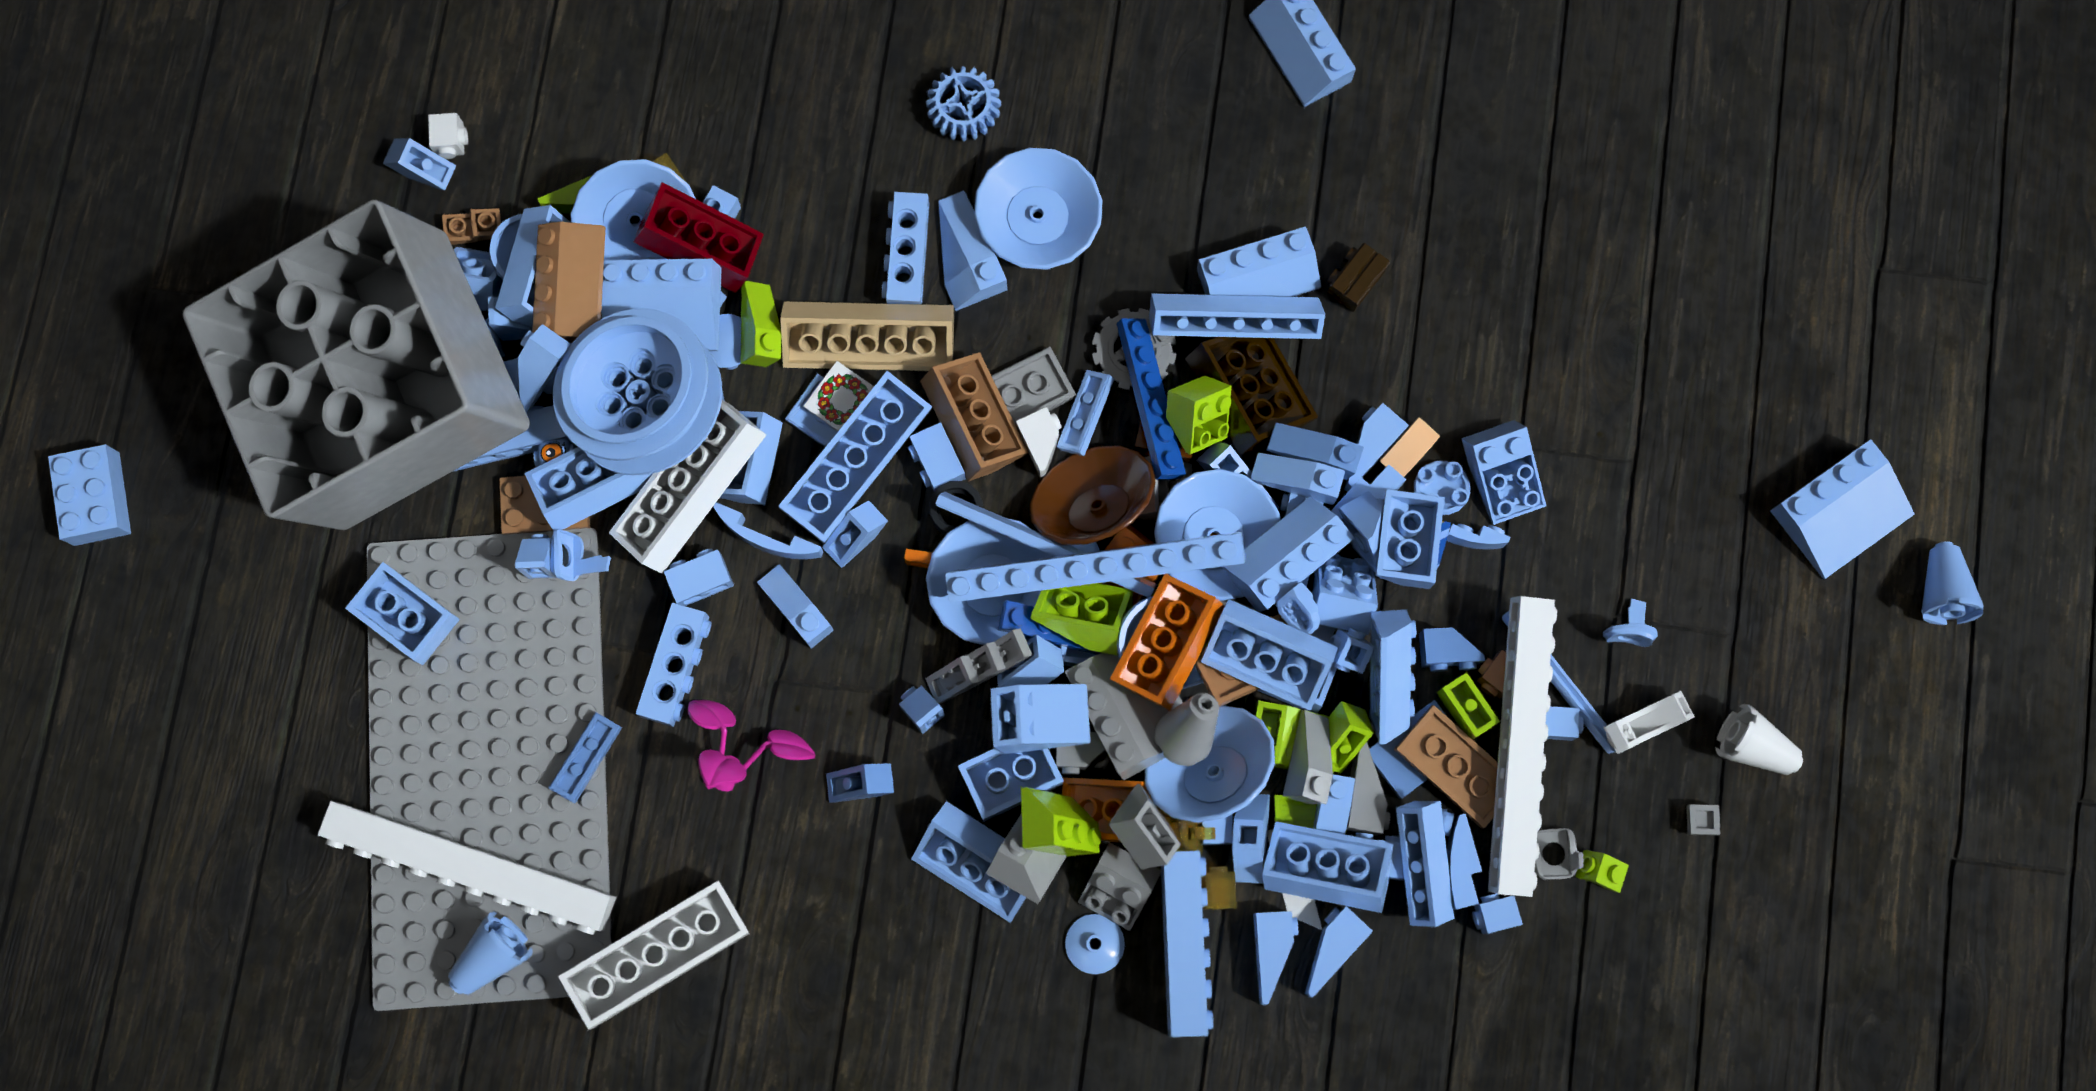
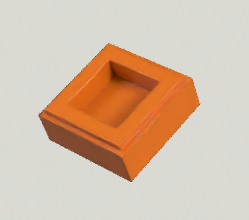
[904,549,932,568]

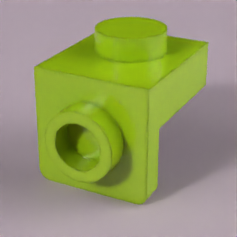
[1576,850,1629,893]

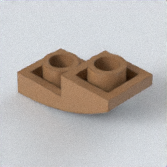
[442,208,501,245]

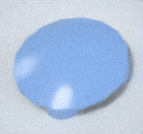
[709,314,742,370]
[1414,461,1470,515]

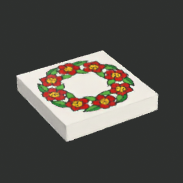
[804,361,874,431]

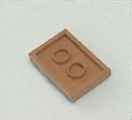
[500,476,590,535]

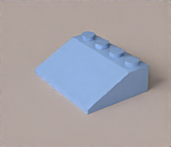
[601,259,722,351]
[1770,439,1914,580]

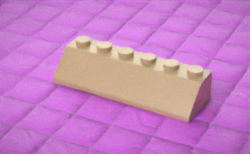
[780,302,954,371]

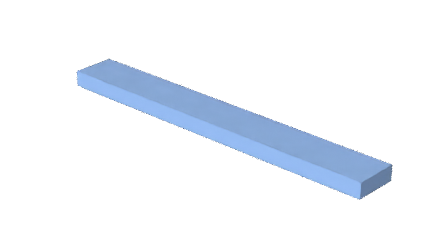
[935,492,1157,597]

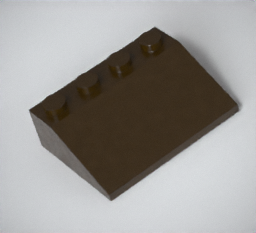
[1185,337,1318,456]

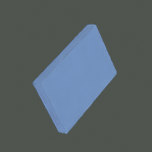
[1369,700,1447,799]

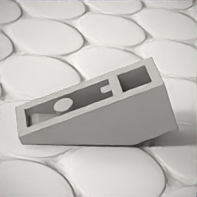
[1283,710,1333,804]
[1346,742,1390,836]

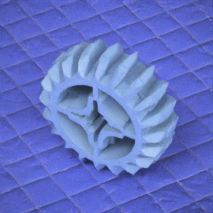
[926,66,1001,142]

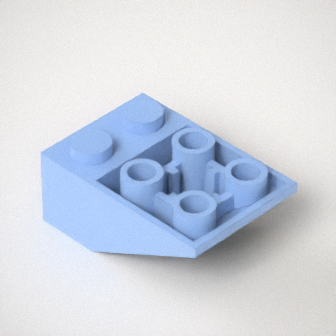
[1461,420,1546,525]
[1312,553,1378,635]
[991,684,1090,754]

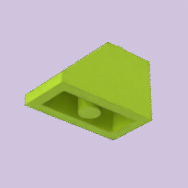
[1328,701,1374,773]

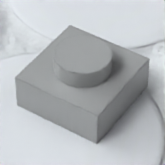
[1686,805,1720,835]

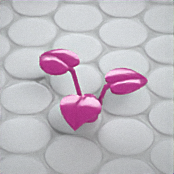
[687,700,816,791]

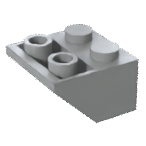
[1109,784,1181,869]
[1078,842,1162,931]

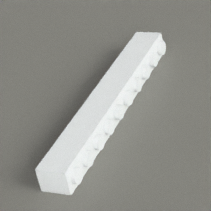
[1488,596,1557,897]
[318,801,616,935]

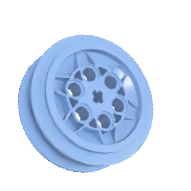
[553,309,722,475]

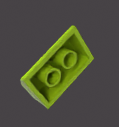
[1021,787,1101,856]

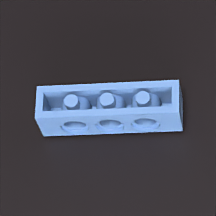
[882,192,929,305]
[636,603,711,727]

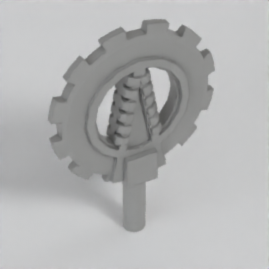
[1092,308,1176,390]

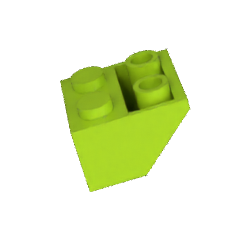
[1166,375,1232,455]

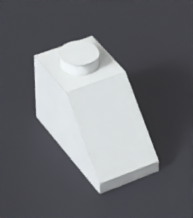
[1016,407,1062,478]

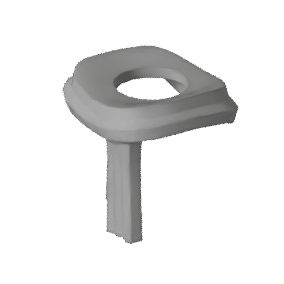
[1535,828,1584,880]

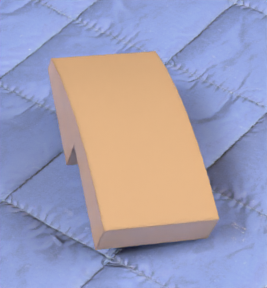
[1380,417,1440,477]

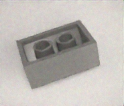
[986,813,1067,904]

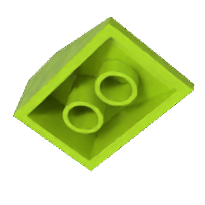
[1031,583,1133,656]

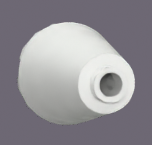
[1716,704,1803,775]

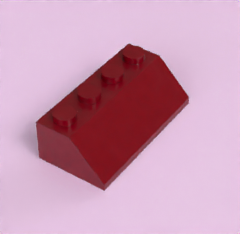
[633,182,764,293]

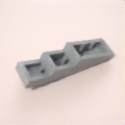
[925,628,1032,704]

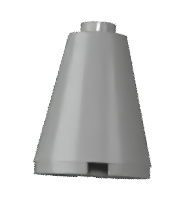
[1154,693,1219,766]

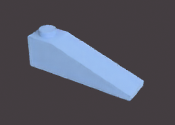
[938,191,1007,311]

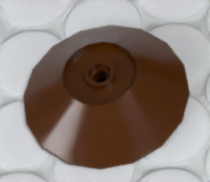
[1030,446,1156,545]

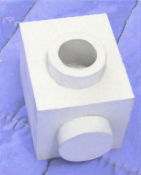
[429,113,468,159]

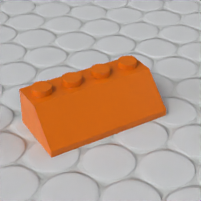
[1110,574,1225,711]

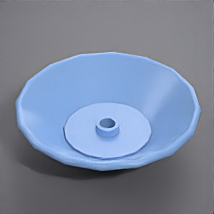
[974,148,1102,270]
[571,159,696,260]
[1154,469,1281,601]
[926,518,1053,645]
[1145,705,1275,823]

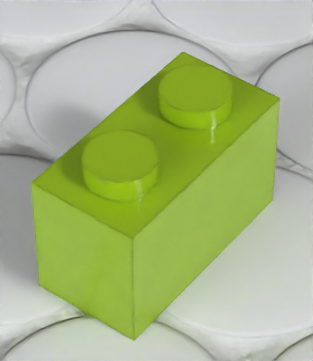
[1436,672,1500,740]

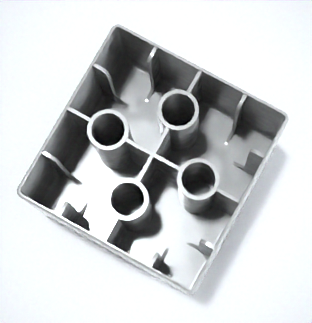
[183,200,530,530]

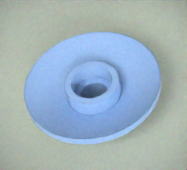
[1065,914,1125,974]

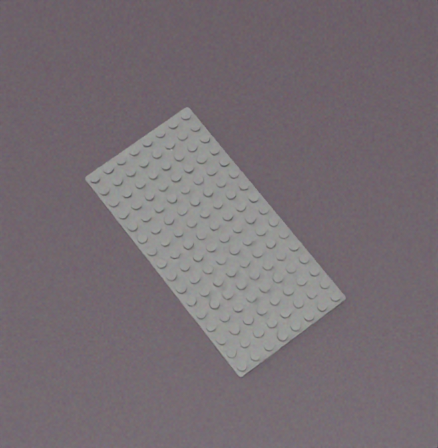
[367,528,612,1011]

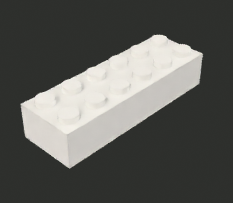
[609,400,766,573]
[558,881,750,1029]

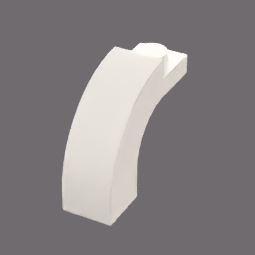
[1603,691,1695,754]

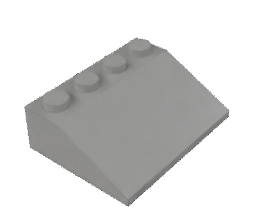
[1065,653,1183,780]

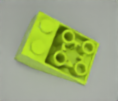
[1254,700,1334,773]

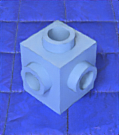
[1328,628,1375,674]

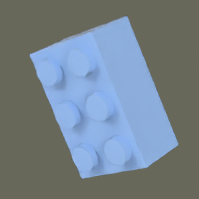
[48,444,131,546]
[345,562,460,665]
[958,748,1064,822]

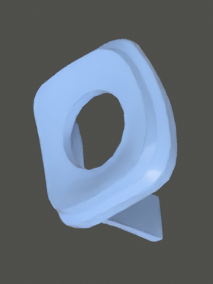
[550,529,611,581]
[1603,598,1658,647]

